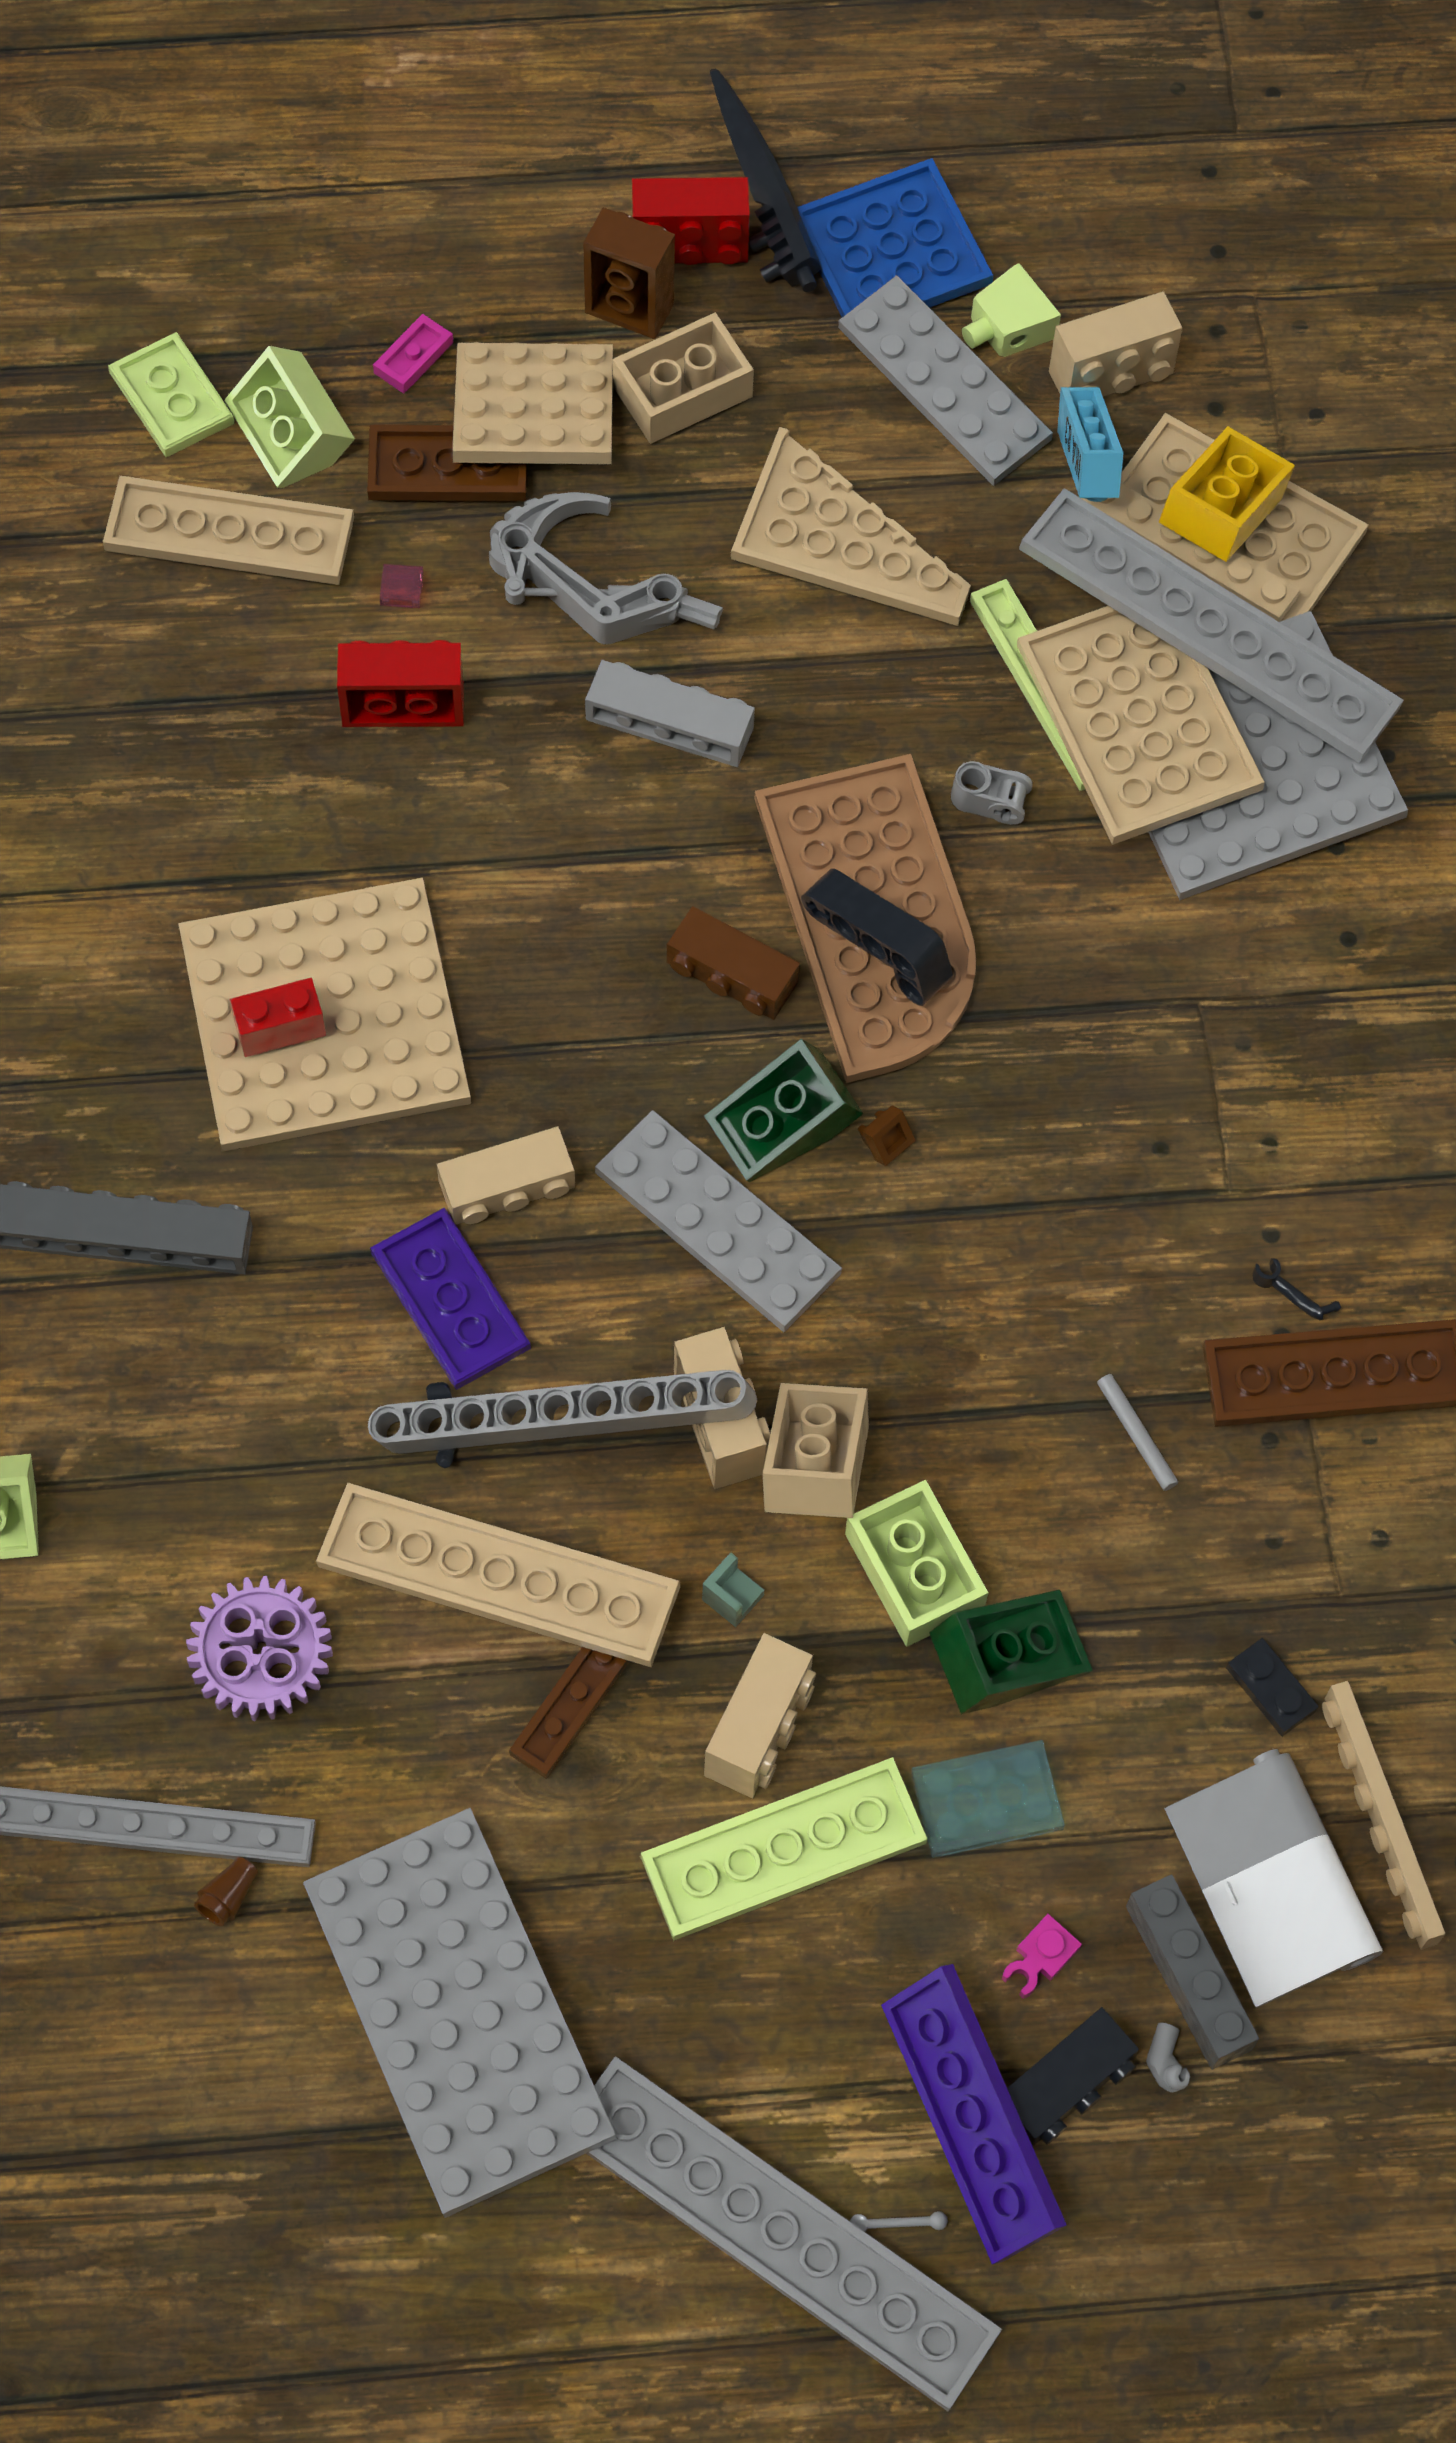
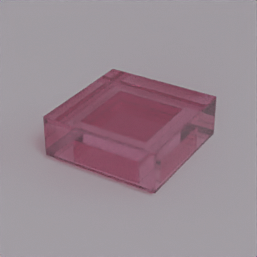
[380,564,424,608]

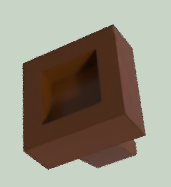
[858,1105,916,1166]

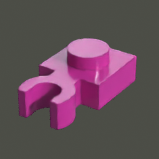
[1002,1914,1082,1999]

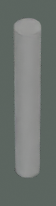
[1097,1374,1178,1491]

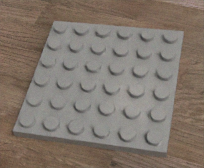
[1148,611,1408,900]

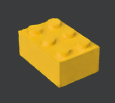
[1159,426,1295,562]

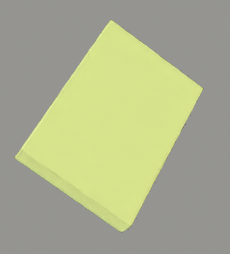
[108,332,235,458]

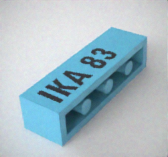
[1057,387,1123,502]

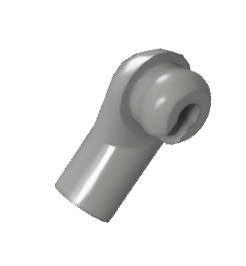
[1146,2023,1190,2092]

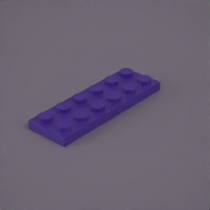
[881,1964,1067,2265]

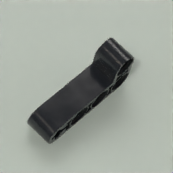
[801,869,953,1006]

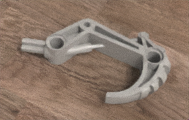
[489,492,723,645]

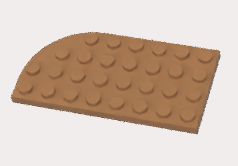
[754,754,976,1083]

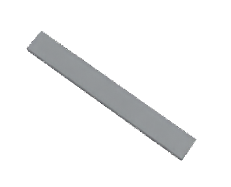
[0,1786,316,1868]

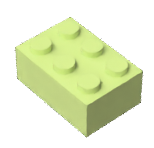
[845,1480,988,1647]

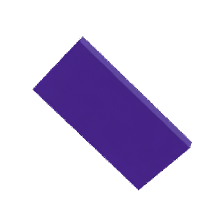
[370,1207,531,1390]

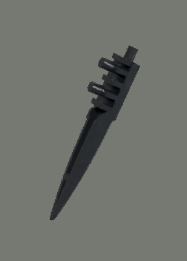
[710,68,821,292]

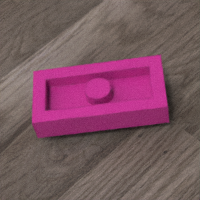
[373,314,453,394]

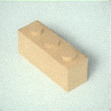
[437,1126,575,1225]

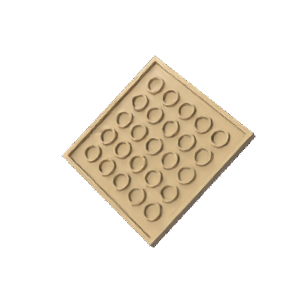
[178,878,471,1152]

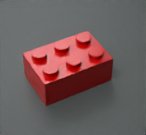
[632,177,750,265]
[337,640,464,727]

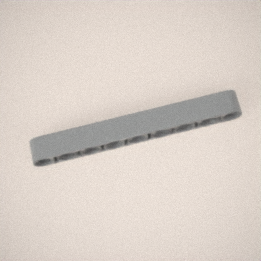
[368,1370,757,1454]

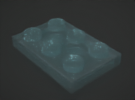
[911,1740,1065,1858]

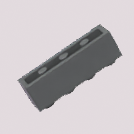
[1126,1874,1259,2070]

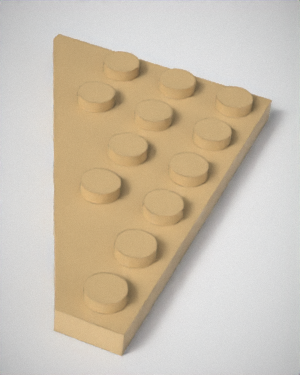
[731,427,971,626]

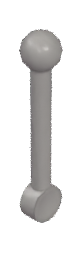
[850,2211,948,2232]

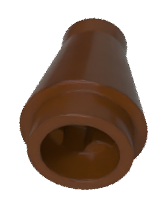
[194,1856,258,1926]

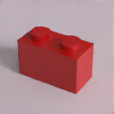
[230,977,326,1057]

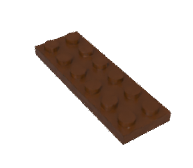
[1203,1319,1456,1427]

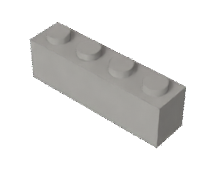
[585,660,755,768]

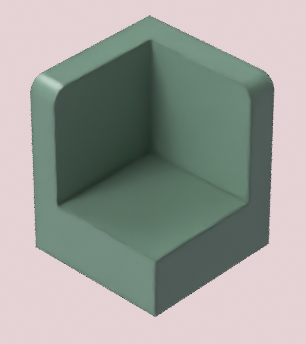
[702,1553,765,1627]

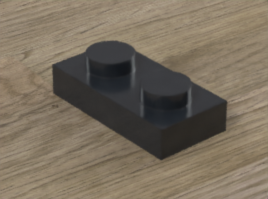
[1226,1638,1319,1737]

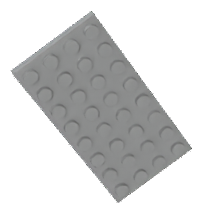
[303,1808,617,2218]

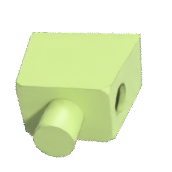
[962,263,1061,357]

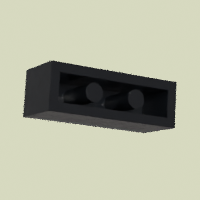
[1007,2007,1139,2147]

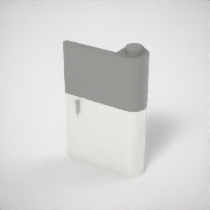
[1164,1749,1383,2008]

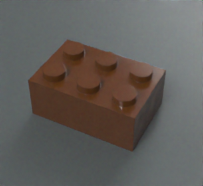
[583,207,675,339]

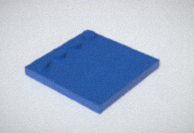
[797,158,993,317]

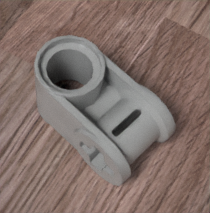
[951,761,1033,825]

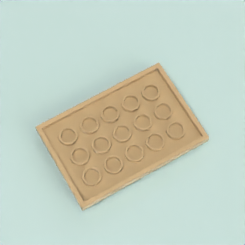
[1121,413,1368,622]
[1017,606,1265,845]

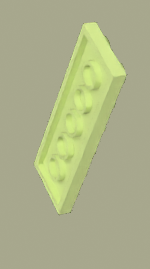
[641,1757,927,1941]

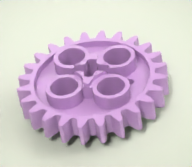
[186,1576,333,1721]

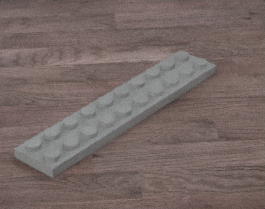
[1019,488,1404,763]
[586,2056,1002,2411]

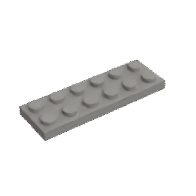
[838,275,1053,486]
[595,1110,842,1332]

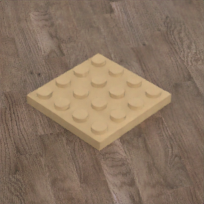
[453,342,613,464]

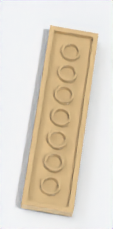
[316,1483,680,1667]

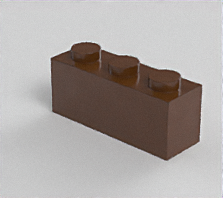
[667,906,800,1020]

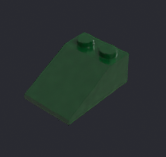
[704,1039,863,1182]
[929,1590,1093,1714]

